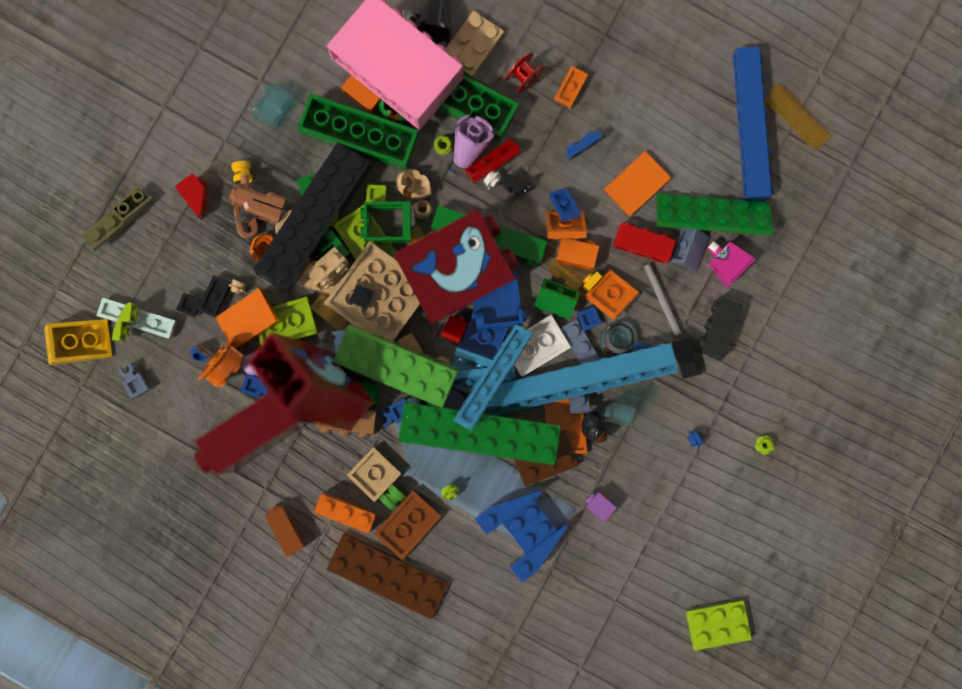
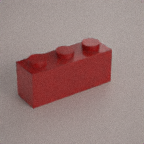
[612,222,676,265]

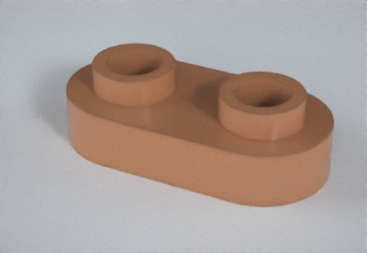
[233,206,258,239]

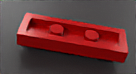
[464,139,521,183]

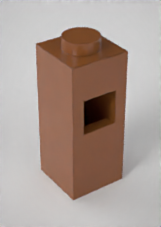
[264,504,306,557]

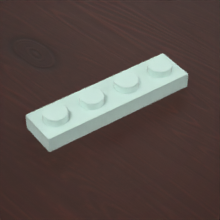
[96,298,177,339]

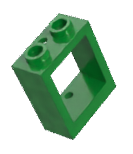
[360,201,412,243]

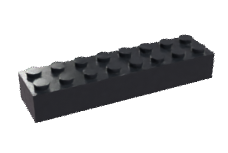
[253,142,371,294]

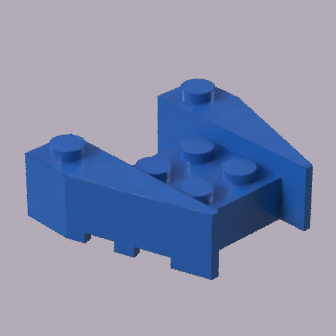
[475,490,567,583]

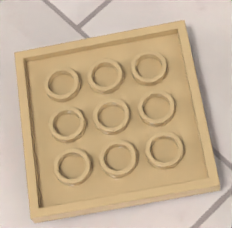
[324,241,420,341]

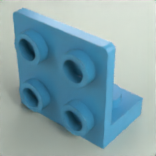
[452,348,492,394]

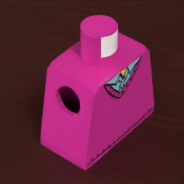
[706,240,755,287]

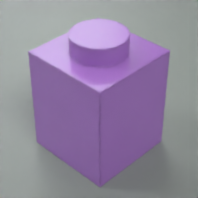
[585,492,616,522]

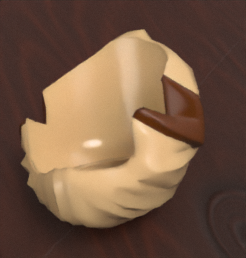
[397,169,431,200]

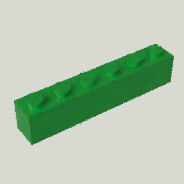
[431,205,548,267]

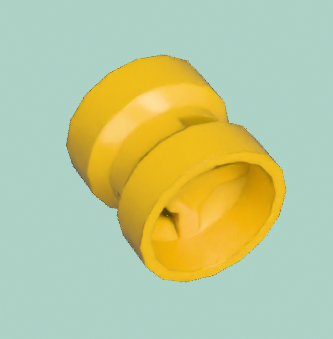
[231,161,253,184]

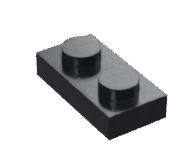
[197,275,231,318]
[672,337,702,379]

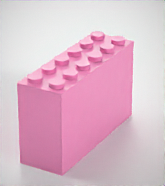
[326,0,463,130]

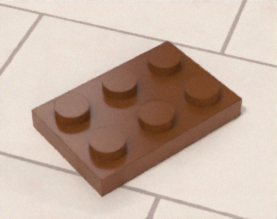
[374,490,442,560]

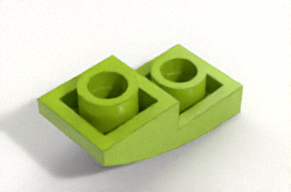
[112,302,139,342]

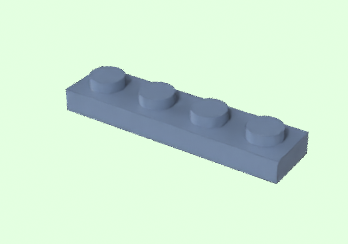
[560,319,608,395]

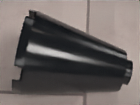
[416,0,452,45]

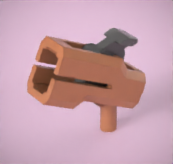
[229,175,286,224]

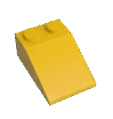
[44,319,112,365]

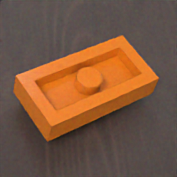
[554,66,588,109]

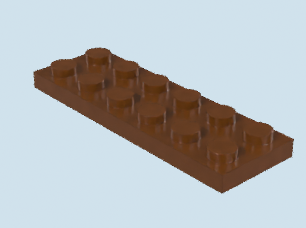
[326,534,448,619]

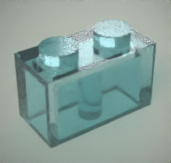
[252,82,294,130]
[602,402,636,427]

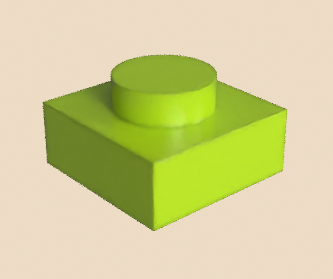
[366,184,387,202]

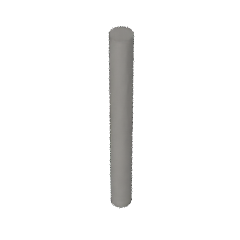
[644,264,682,336]

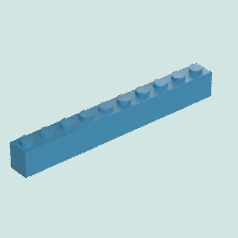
[485,343,677,416]

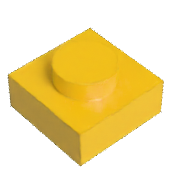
[582,272,602,293]

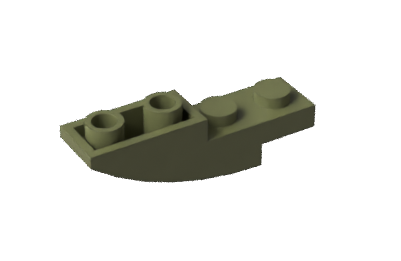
[81,185,153,251]

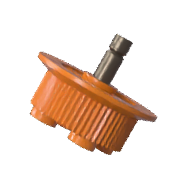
[195,338,244,388]

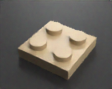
[347,447,402,502]

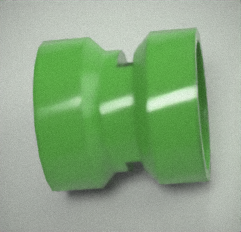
[379,484,406,511]

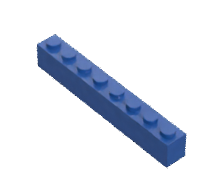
[732,47,773,201]

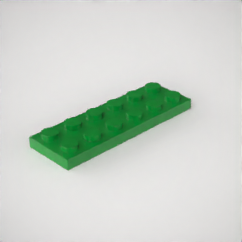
[656,193,773,236]

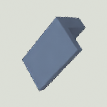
[669,228,709,272]

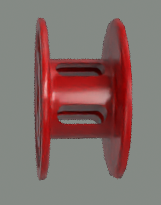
[505,52,546,93]

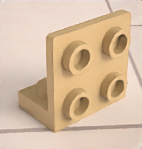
[305,247,350,290]

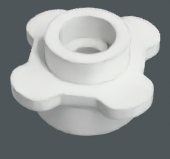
[484,171,502,190]

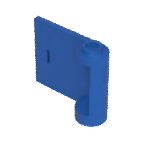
[474,270,527,331]

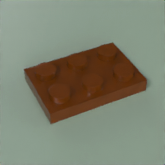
[514,429,579,486]

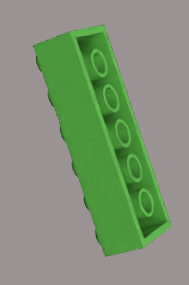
[333,324,459,408]

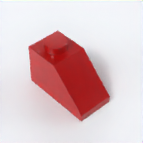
[174,173,209,220]
[441,314,468,345]

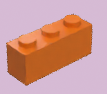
[314,493,378,534]

